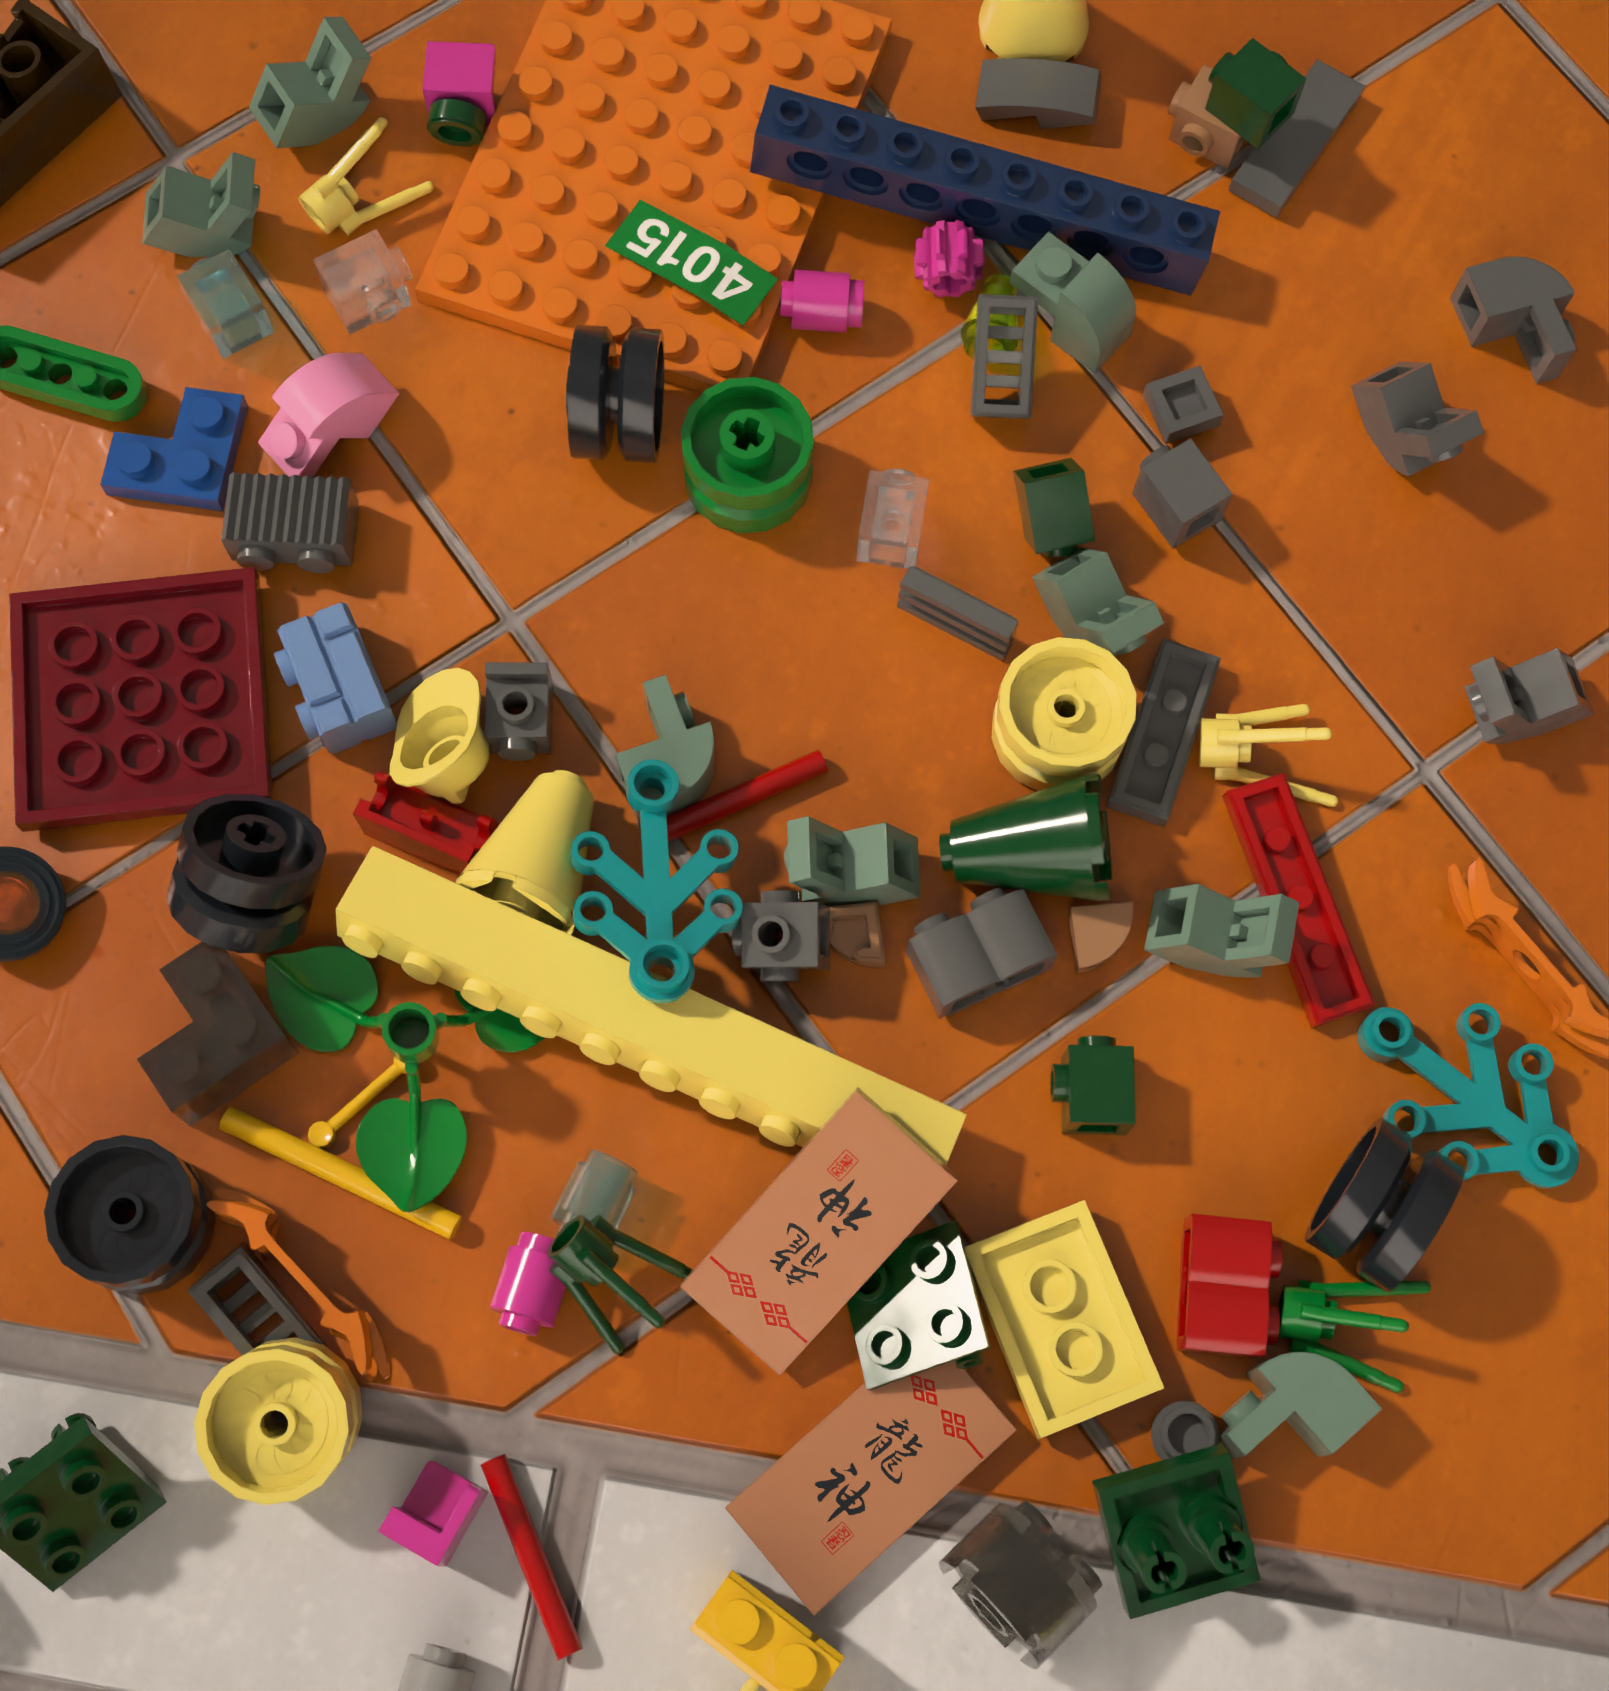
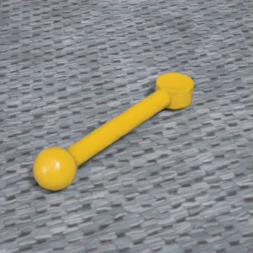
[308,1057,406,1149]

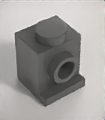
[484,662,553,761]

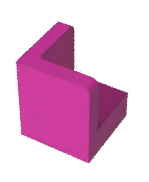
[422,41,497,126]
[378,1461,489,1567]

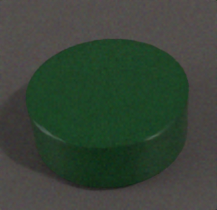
[427,99,486,147]

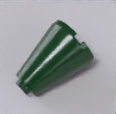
[939,774,1113,901]

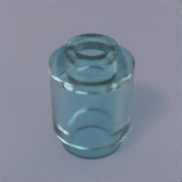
[550,1149,638,1236]

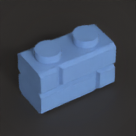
[274,602,397,754]

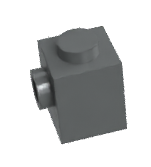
[1132,438,1233,549]

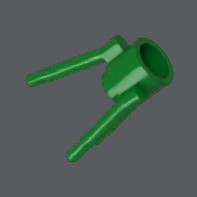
[1278,1279,1431,1393]

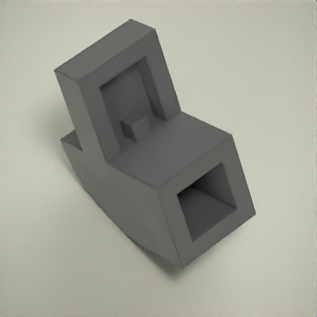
[1450,257,1576,384]
[1351,362,1484,476]
[1464,648,1594,744]

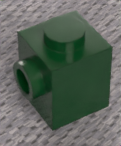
[1205,38,1307,149]
[1013,458,1095,557]
[1050,1036,1135,1135]

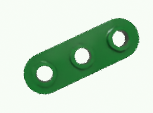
[0,325,148,422]

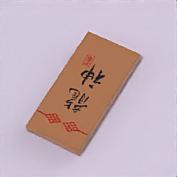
[680,1087,958,1376]
[725,1361,1016,1616]

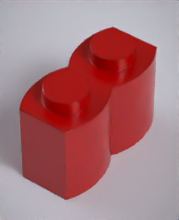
[1177,1214,1283,1359]

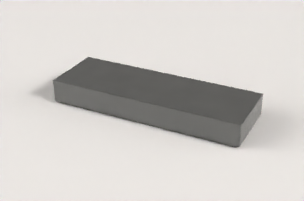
[1228,59,1365,218]
[1106,638,1221,827]

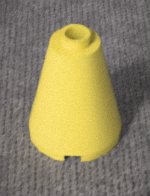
[978,0,1089,62]
[455,770,594,936]

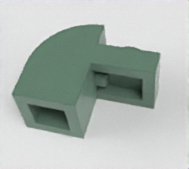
[249,17,371,148]
[142,152,260,257]
[1010,231,1136,374]
[1032,547,1164,657]
[616,675,715,829]
[784,816,921,907]
[1144,884,1299,978]
[1219,1352,1382,1459]

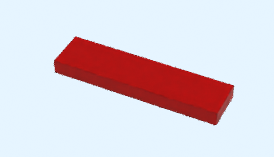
[1222,773,1376,1029]

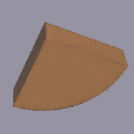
[830,901,885,968]
[1068,902,1134,973]

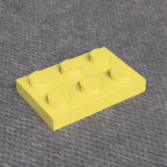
[965,1200,1164,1439]

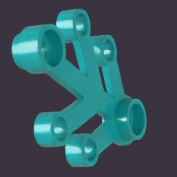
[570,759,743,1003]
[1357,1003,1579,1188]

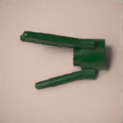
[547,1214,693,1354]

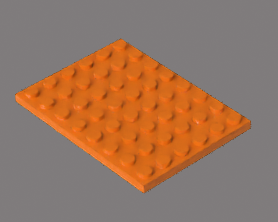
[415,0,892,393]

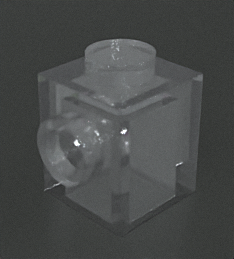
[313,229,413,335]
[856,468,930,569]

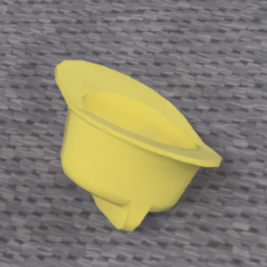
[389,668,489,805]

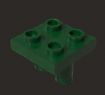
[0,1413,167,1592]
[1092,1443,1261,1619]

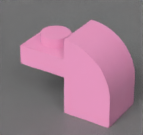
[258,353,400,477]

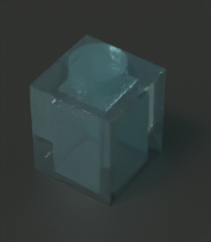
[177,249,274,359]

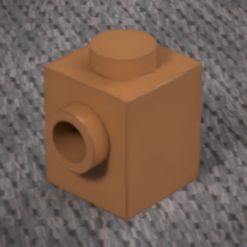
[1168,65,1246,169]

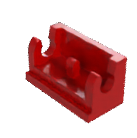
[353,771,500,875]

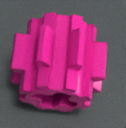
[914,220,985,298]

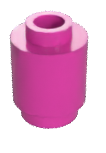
[780,269,864,333]
[490,1232,566,1336]

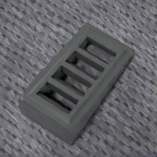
[970,294,1038,419]
[187,1242,327,1355]

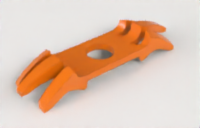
[1447,857,1609,1059]
[206,1188,390,1383]

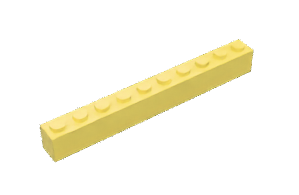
[336,846,967,1165]

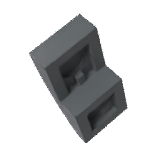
[975,58,1102,129]

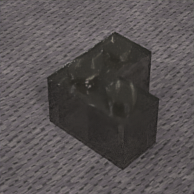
[137,942,300,1126]

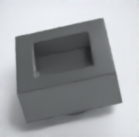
[1143,366,1224,444]

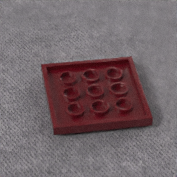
[9,567,273,832]

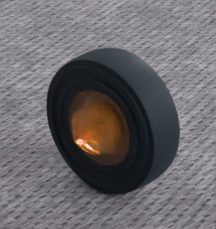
[0,846,66,962]

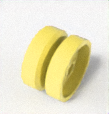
[991,637,1137,791]
[194,1337,363,1505]

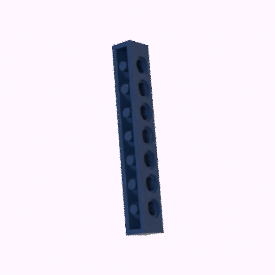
[750,85,1220,296]

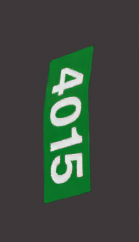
[605,200,778,326]

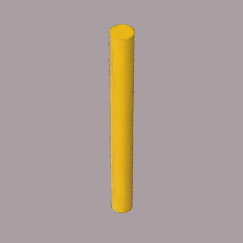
[219,1106,462,1240]

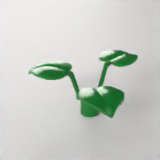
[266,946,545,1212]

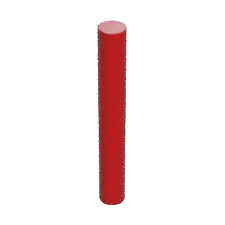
[667,750,828,842]
[480,1454,583,1660]

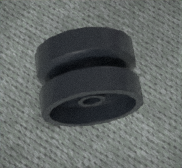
[566,325,665,463]
[166,794,327,953]
[1305,1117,1465,1292]
[44,1135,216,1295]

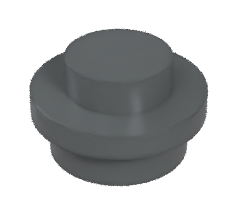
[1151,1401,1219,1460]

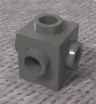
[732,890,830,982]

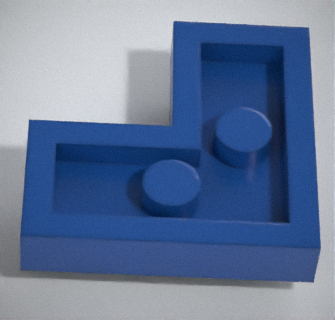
[100,387,248,511]

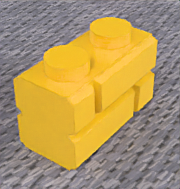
[690,1570,845,1691]

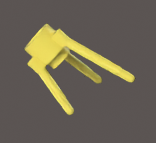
[298,117,434,235]
[1199,704,1338,807]

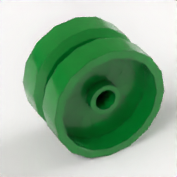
[681,377,814,533]

